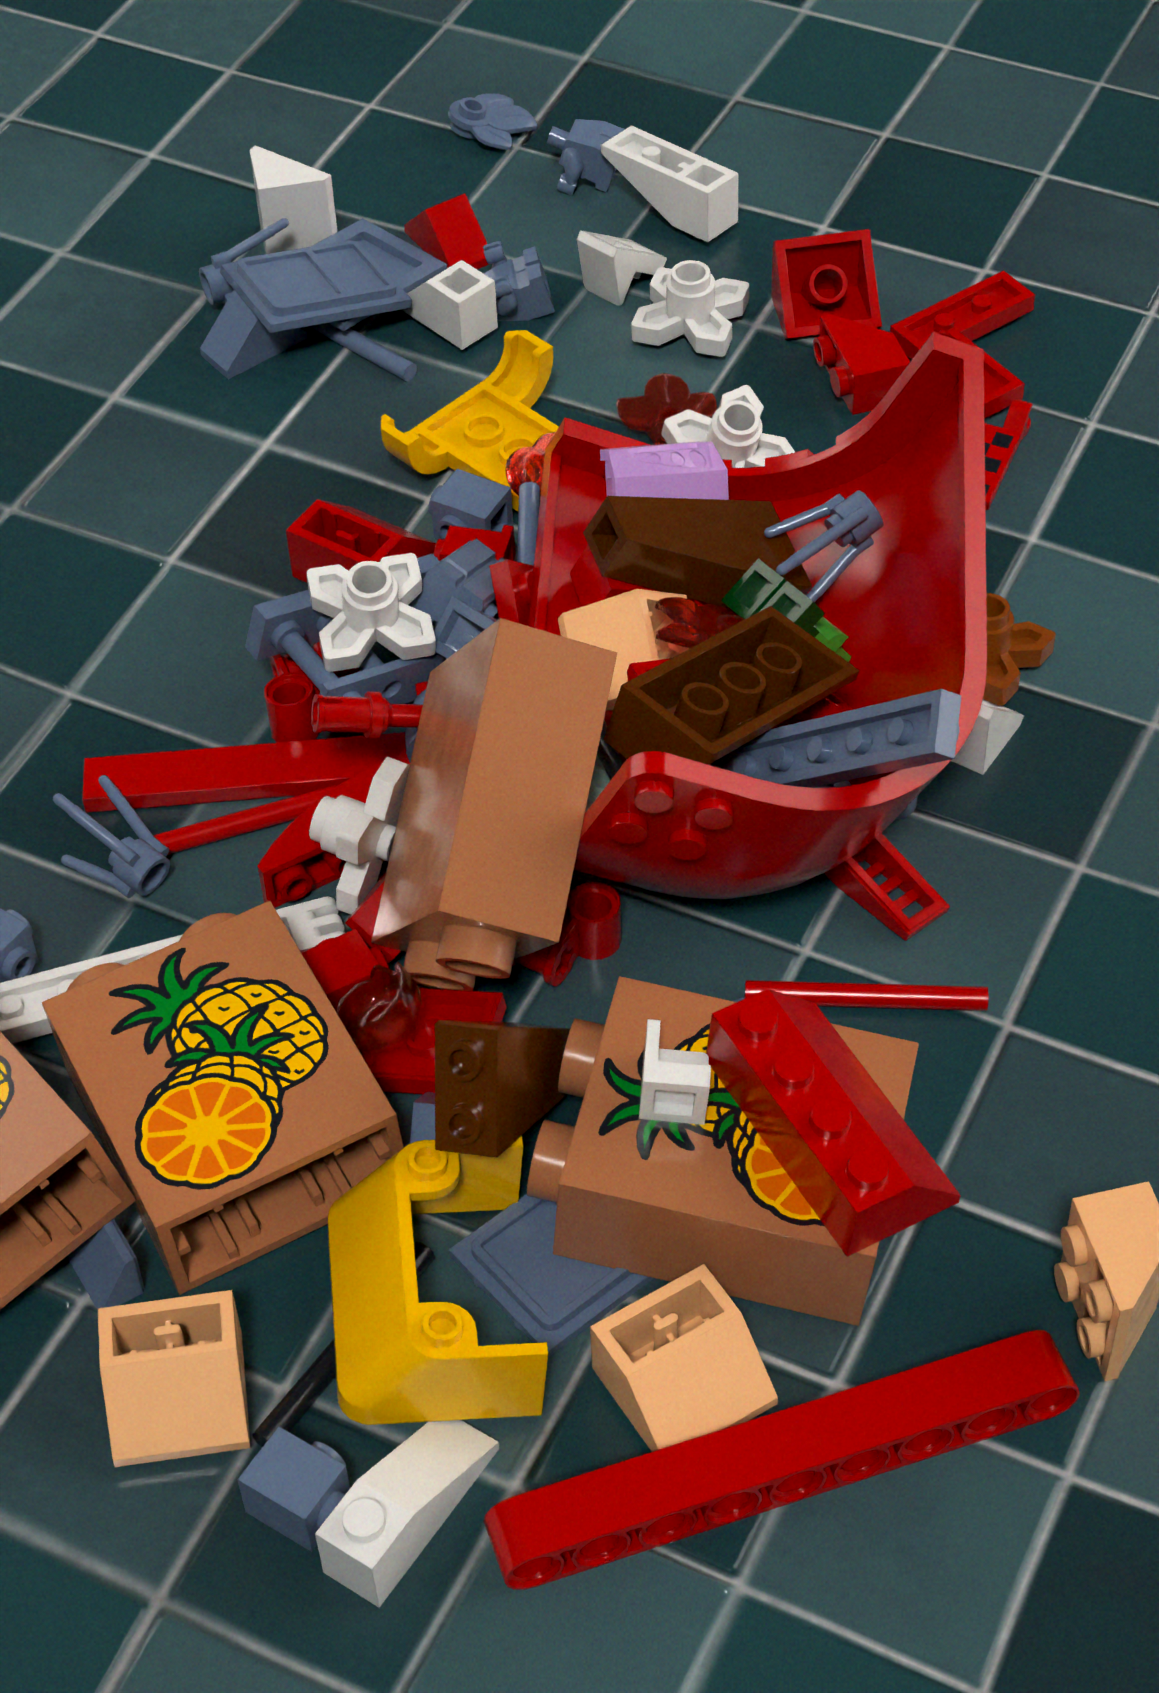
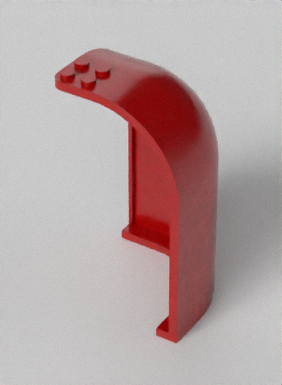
[528,332,987,899]

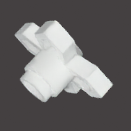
[631,260,749,357]
[661,385,795,468]
[307,553,436,672]
[309,757,410,915]

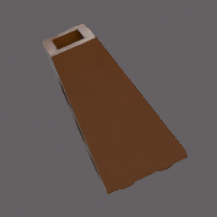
[583,496,812,609]
[435,1020,570,1158]

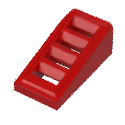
[824,833,950,941]

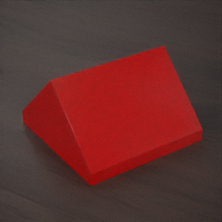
[771,229,882,340]

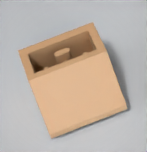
[558,589,697,710]
[1054,1181,1159,1381]
[590,1264,778,1452]
[98,1290,250,1467]

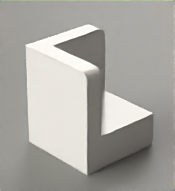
[639,1019,711,1125]

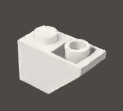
[401,260,498,350]

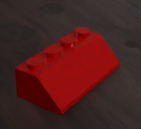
[706,989,961,1257]

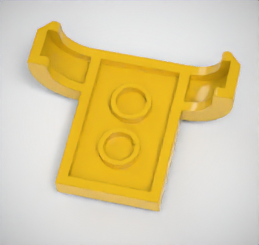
[381,330,559,511]

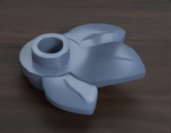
[448,93,538,150]

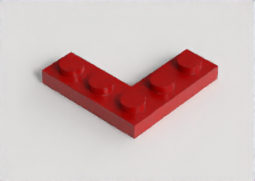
[890,270,1035,419]

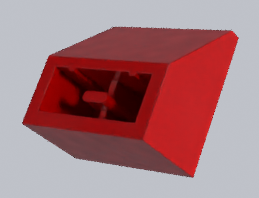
[286,499,436,583]

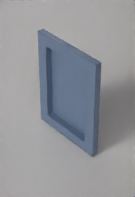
[311,218,447,331]
[220,240,412,333]
[449,1194,654,1357]

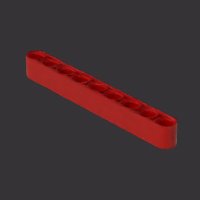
[483,1330,1080,1590]

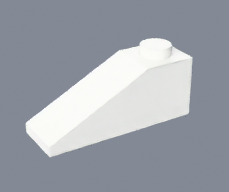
[601,125,738,242]
[315,1420,499,1608]

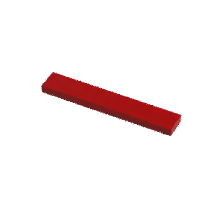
[82,732,410,813]

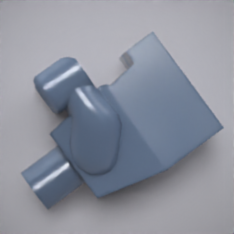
[547,119,625,195]
[483,241,555,321]

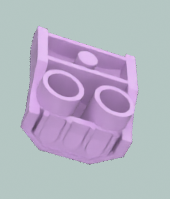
[600,441,729,500]

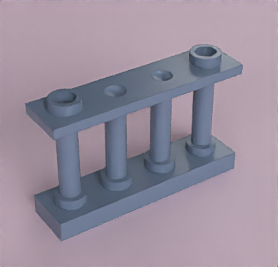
[245,554,446,726]

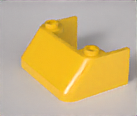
[328,1136,548,1425]

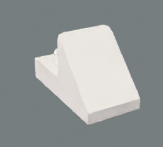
[577,230,667,306]

